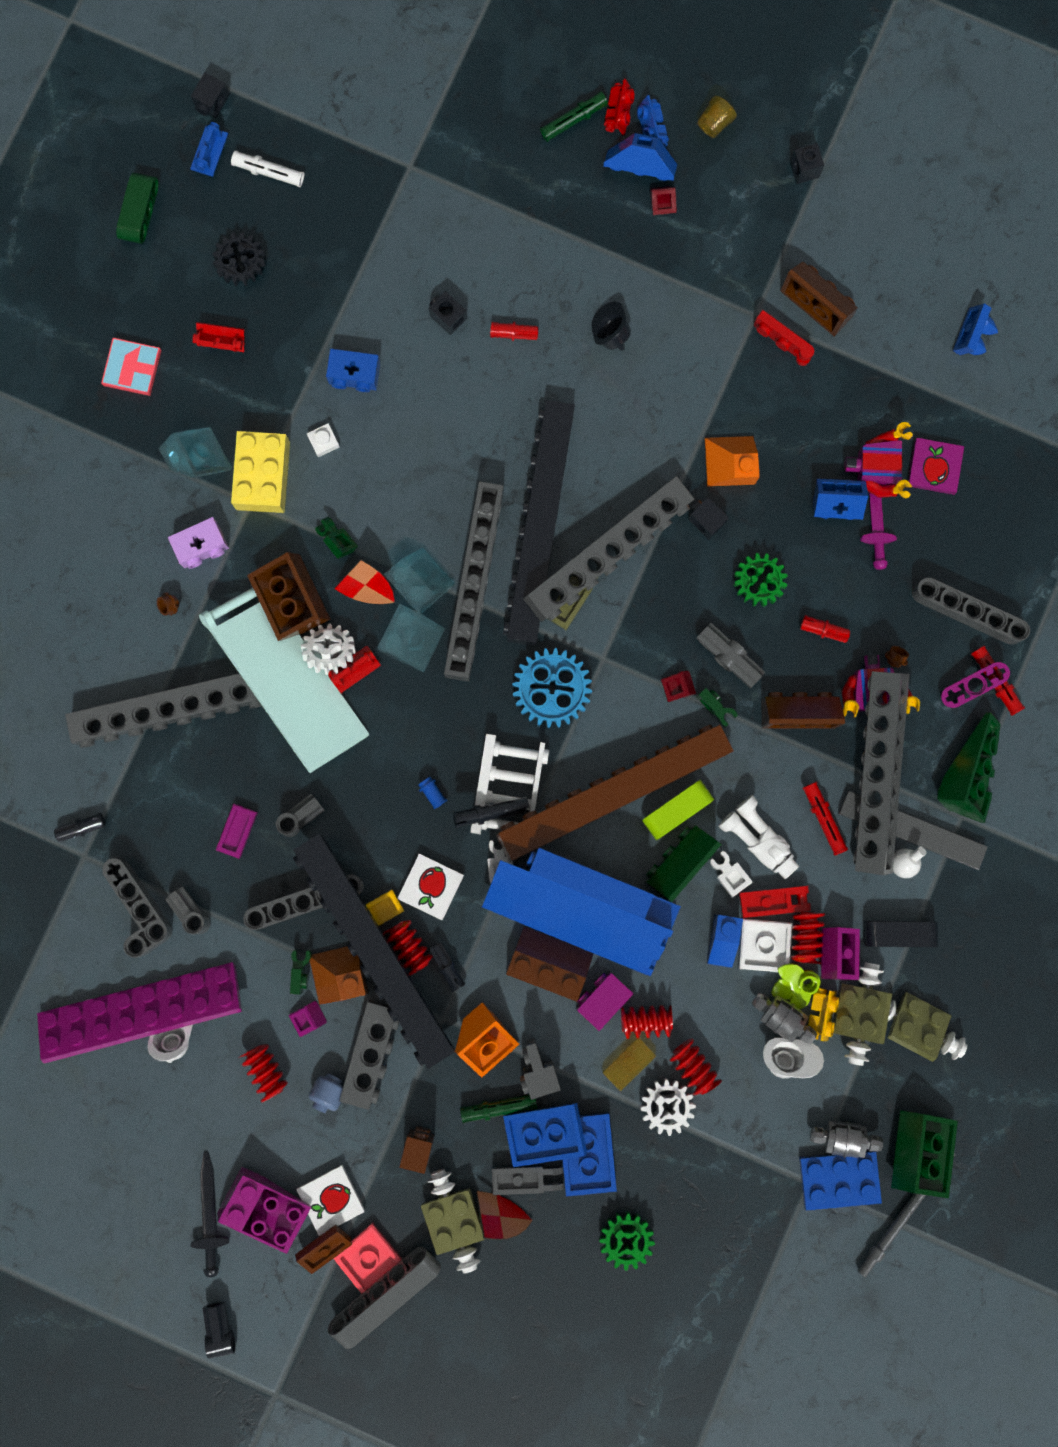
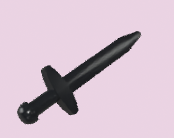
[190,1152,229,1278]

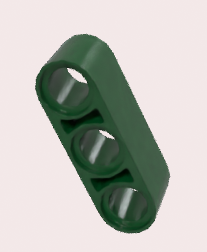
[116,172,159,244]

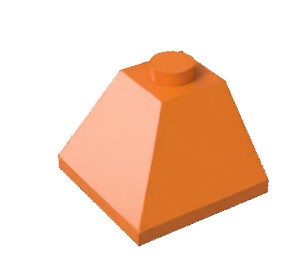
[704,436,759,486]
[455,1002,520,1078]

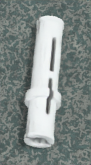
[231,150,304,187]

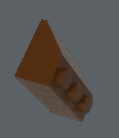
[780,262,858,337]
[247,552,331,641]
[761,692,845,729]
[506,926,594,1002]

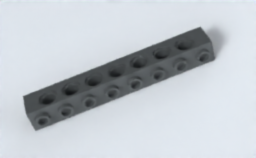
[523,476,694,622]
[444,481,504,682]
[853,671,910,875]
[65,673,262,748]

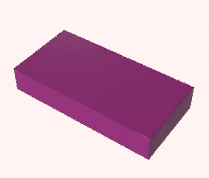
[216,804,258,859]

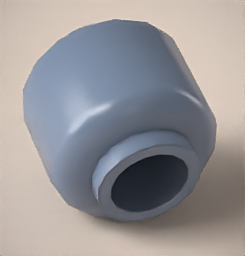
[308,1073,345,1114]

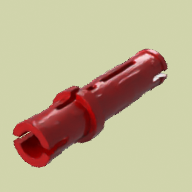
[971,646,1025,716]
[802,782,848,856]

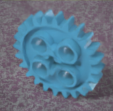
[512,648,592,728]

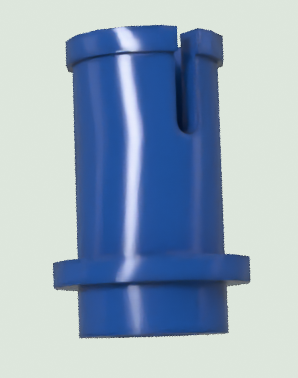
[418,777,448,810]

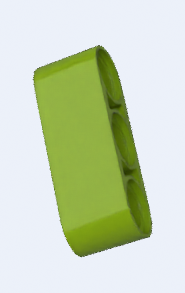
[642,779,715,840]

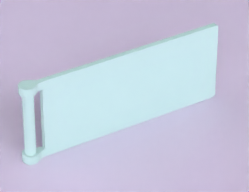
[199,588,369,773]

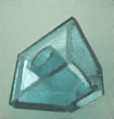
[159,427,232,478]

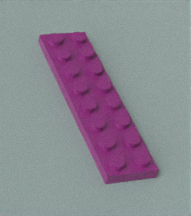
[37,962,242,1064]

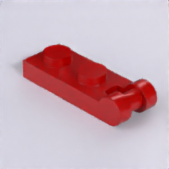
[754,310,814,366]
[739,886,811,918]

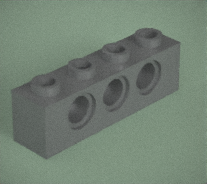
[339,1000,399,1110]

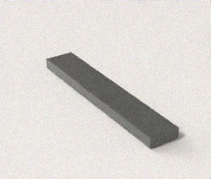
[838,791,987,870]

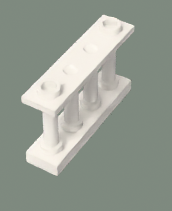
[471,734,549,835]

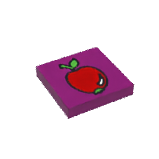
[908,438,964,495]

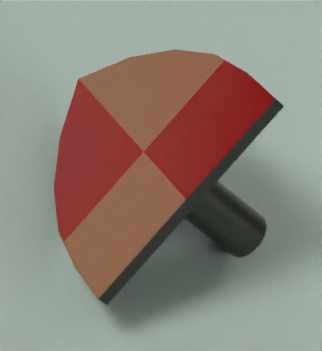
[334,559,395,604]
[476,1191,533,1240]

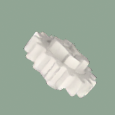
[301,624,356,675]
[640,1078,696,1136]

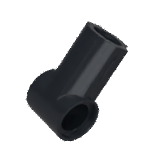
[202,1301,236,1359]

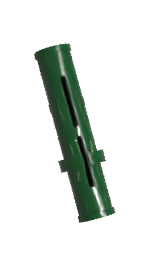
[540,91,608,142]
[460,1095,537,1124]

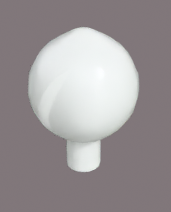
[893,847,926,878]

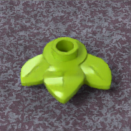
[771,964,820,1009]

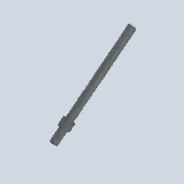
[857,1153,956,1278]

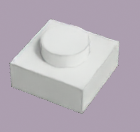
[307,423,340,457]

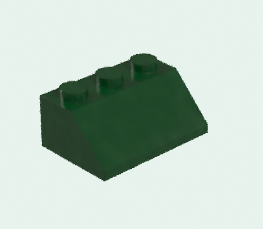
[645,825,722,902]
[891,1110,958,1198]

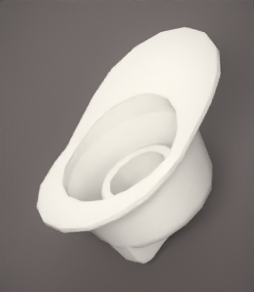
[147,1025,193,1063]
[763,1038,824,1078]

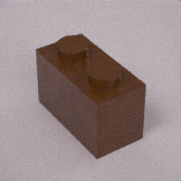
[399,1126,435,1174]

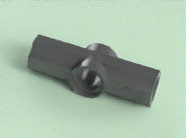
[696,623,765,688]

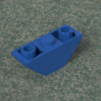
[603,133,677,181]

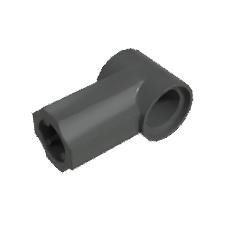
[276,794,325,837]
[165,887,211,934]

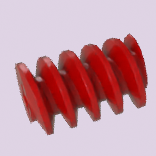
[791,912,825,964]
[384,920,433,976]
[621,1005,673,1039]
[669,1038,722,1096]
[238,1044,288,1103]

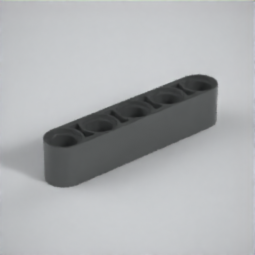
[912,578,1030,645]
[243,874,364,930]
[328,1246,441,1349]

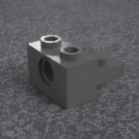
[520,1038,561,1100]

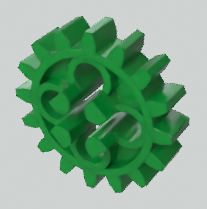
[733,553,788,607]

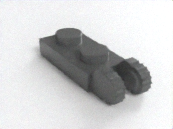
[492,1165,564,1195]

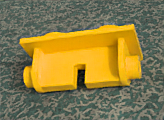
[808,988,839,1041]

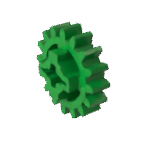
[599,1211,655,1271]

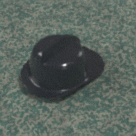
[592,301,631,351]

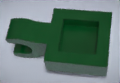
[315,517,358,559]
[696,688,738,727]
[290,950,312,995]

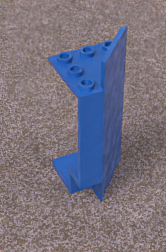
[482,848,681,976]

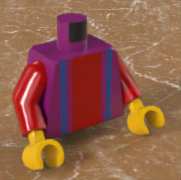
[844,422,913,499]
[841,655,920,717]

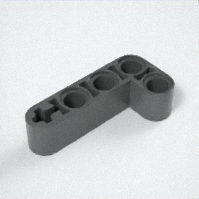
[102,858,172,958]

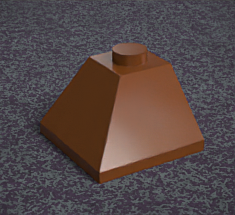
[310,947,369,1005]

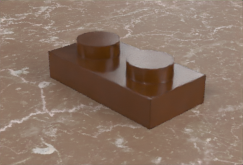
[295,1224,353,1274]

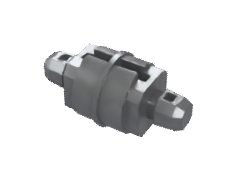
[752,993,818,1044]
[810,1121,883,1158]

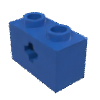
[326,349,380,392]
[812,479,868,520]

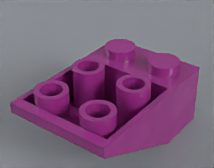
[217,1167,311,1254]

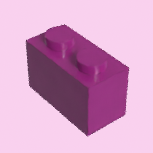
[821,927,860,980]
[576,972,633,1031]

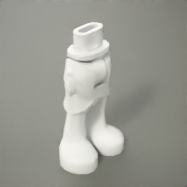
[718,795,799,879]

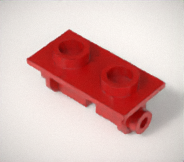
[604,79,635,136]
[193,322,245,352]
[328,646,381,693]

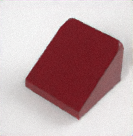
[650,186,677,215]
[661,671,696,702]

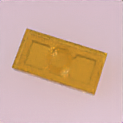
[603,1039,656,1091]

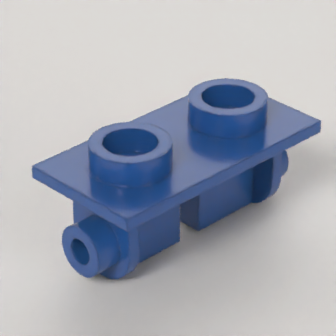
[637,95,669,147]
[190,122,228,177]

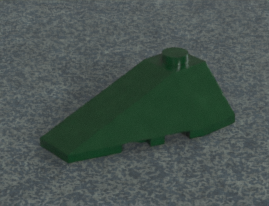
[937,712,1001,823]

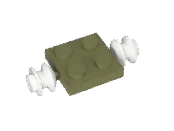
[834,962,892,1066]
[887,992,967,1062]
[421,1169,485,1274]

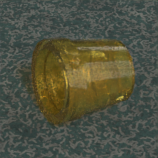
[698,96,737,138]

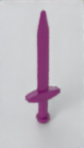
[860,492,897,570]

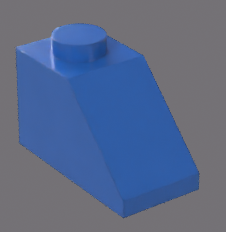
[707,914,743,968]

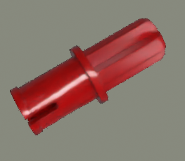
[490,321,539,341]
[800,615,850,643]

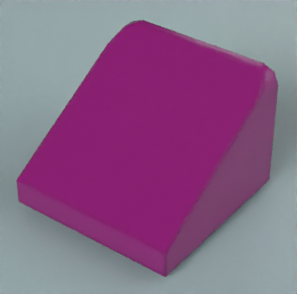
[289,1001,327,1037]

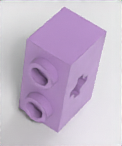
[168,517,229,569]

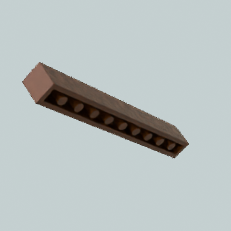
[496,724,734,862]

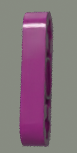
[941,662,1010,708]

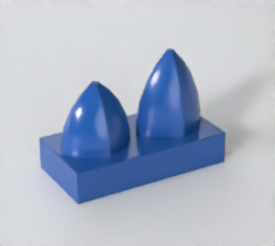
[953,303,998,355]

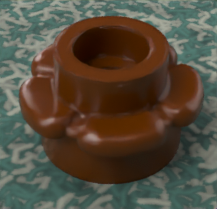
[157,592,179,616]
[885,646,909,668]

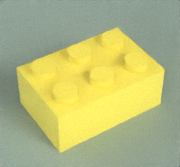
[231,431,290,513]

